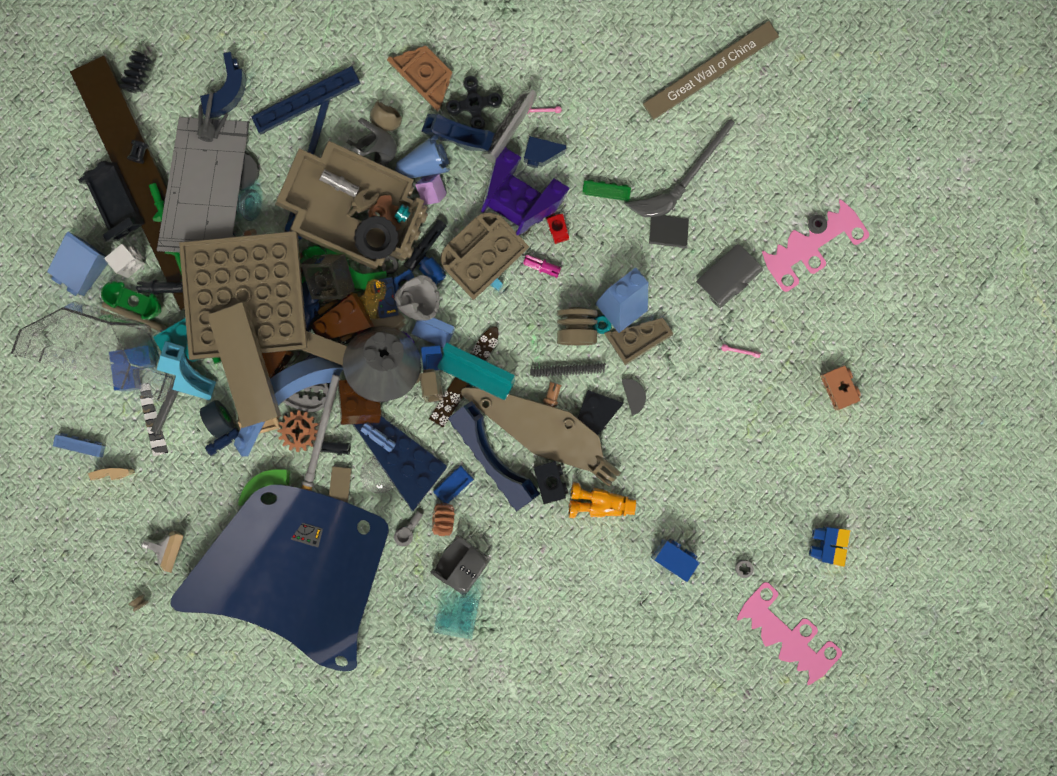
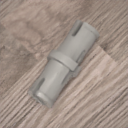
[319,169,360,198]

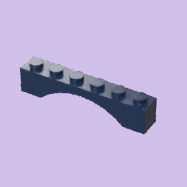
[448,401,540,512]

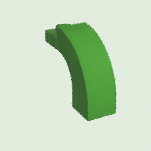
[238,469,290,506]

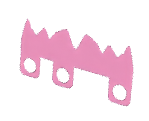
[762,200,869,292]
[737,582,842,685]

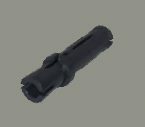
[403,219,447,272]
[136,279,183,295]

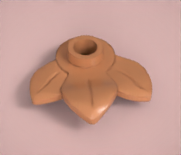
[368,195,401,231]

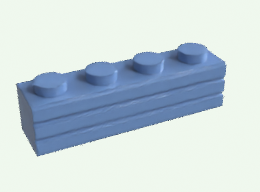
[53,433,106,457]

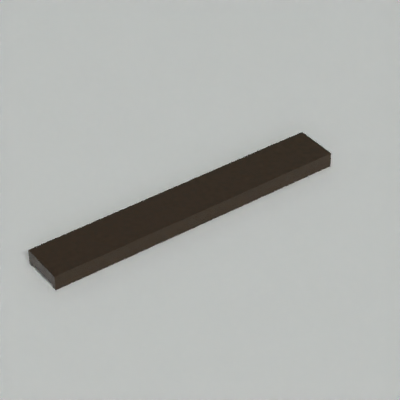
[70,56,185,311]

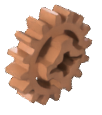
[277,410,319,452]

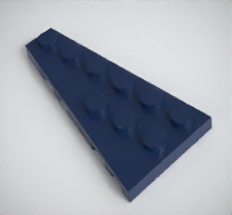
[352,416,448,512]

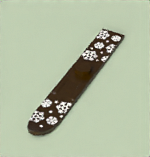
[429,326,499,428]

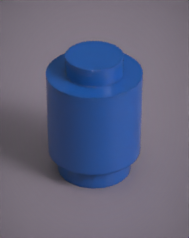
[419,256,446,285]

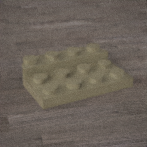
[440,213,529,300]

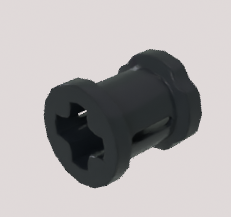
[127,140,149,164]

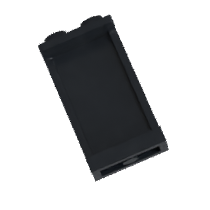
[78,161,145,242]

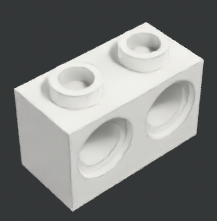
[104,244,145,278]

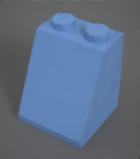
[47,232,108,296]
[595,268,648,333]

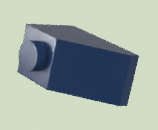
[524,136,567,168]

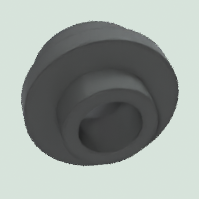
[808,215,827,234]

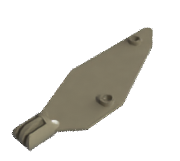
[461,387,621,487]

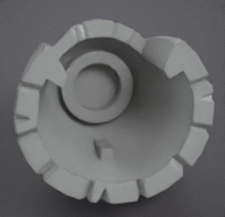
[395,275,440,321]

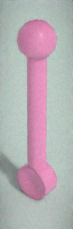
[527,106,562,114]
[721,344,761,358]

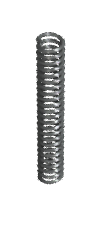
[530,362,606,377]

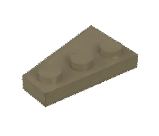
[604,318,673,366]

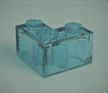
[433,595,480,640]

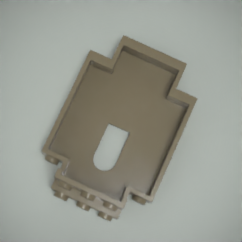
[275,141,428,269]

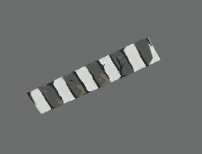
[138,382,168,456]

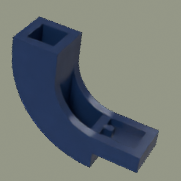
[200,52,246,119]

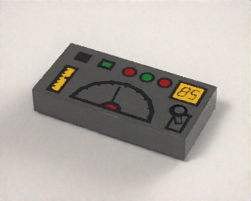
[291,523,323,547]

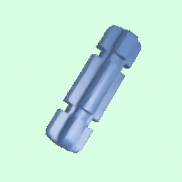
[361,422,396,452]

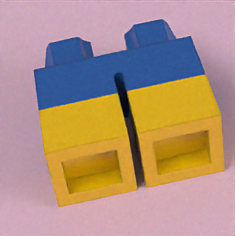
[809,526,851,567]

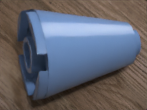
[395,135,450,179]

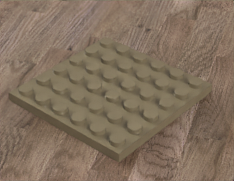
[179,231,308,360]

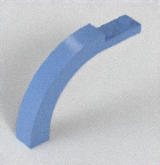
[234,357,343,457]

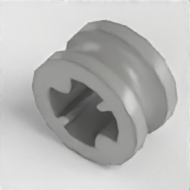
[735,560,754,578]

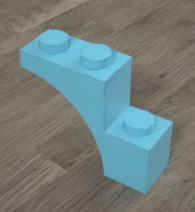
[157,341,216,400]

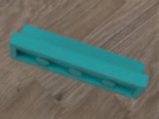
[437,342,515,400]

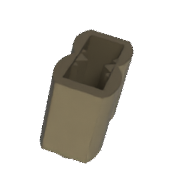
[420,369,443,403]

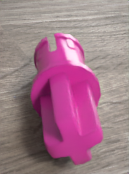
[523,254,562,278]

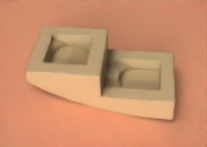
[88,468,135,481]

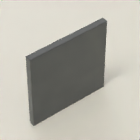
[649,216,689,248]

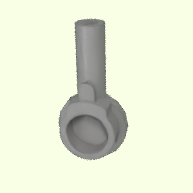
[394,511,423,546]

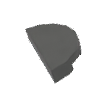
[240,154,259,191]
[622,379,646,416]

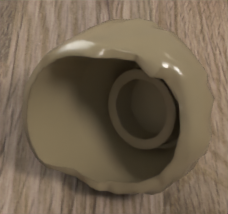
[370,100,402,132]

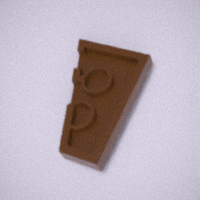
[310,294,375,340]

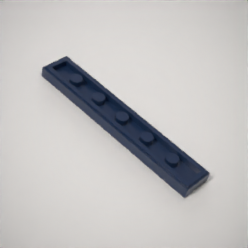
[251,66,361,135]

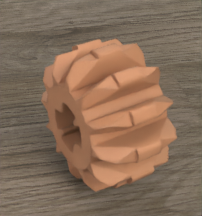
[432,503,455,536]

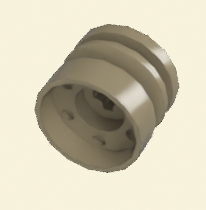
[557,307,597,345]

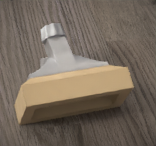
[141,530,183,573]

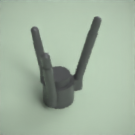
[197,92,228,142]

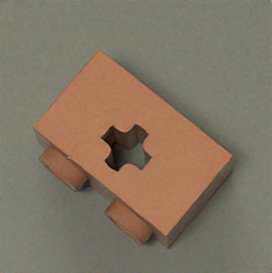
[820,365,861,411]

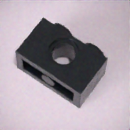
[533,461,568,504]

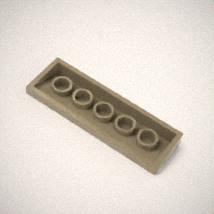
[207,302,281,428]

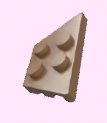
[387,46,453,112]

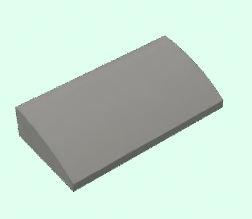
[481,89,537,164]

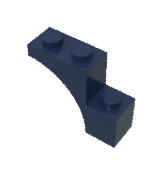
[421,114,495,151]

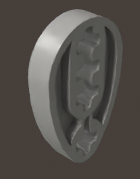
[283,383,329,412]

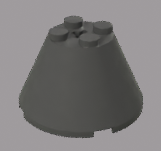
[343,326,421,402]

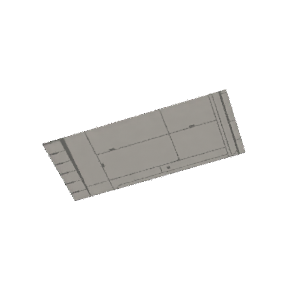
[157,117,249,252]

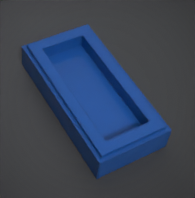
[433,465,474,504]

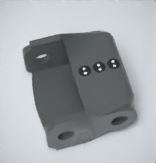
[430,534,491,596]

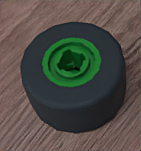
[200,400,234,438]

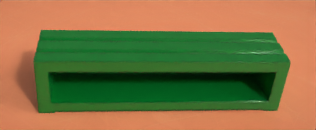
[582,179,631,201]

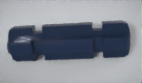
[205,427,240,456]

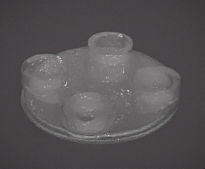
[360,456,395,494]

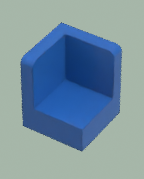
[421,346,442,371]

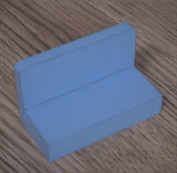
[412,318,455,348]

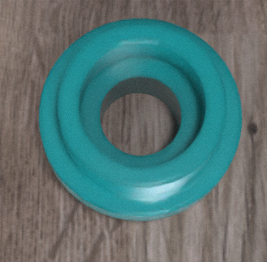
[394,204,411,223]
[593,315,612,334]

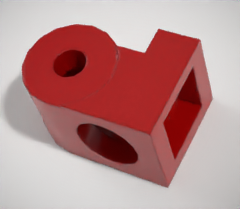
[545,213,569,244]

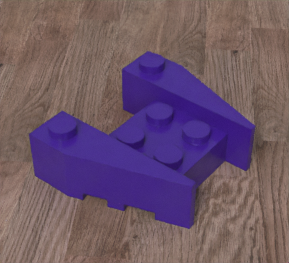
[481,147,570,235]

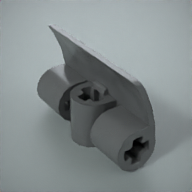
[696,244,763,309]

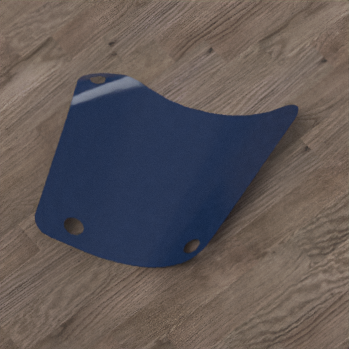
[170,485,389,671]

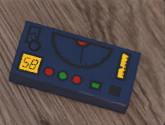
[373,277,399,319]

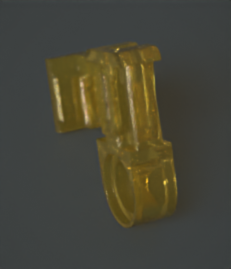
[351,279,386,319]

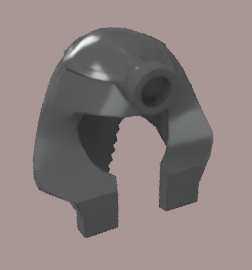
[346,118,397,167]

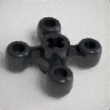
[446,75,502,130]

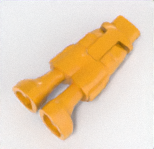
[568,482,636,518]

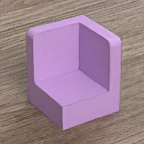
[415,174,446,205]

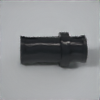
[320,440,351,456]

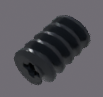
[119,50,154,94]

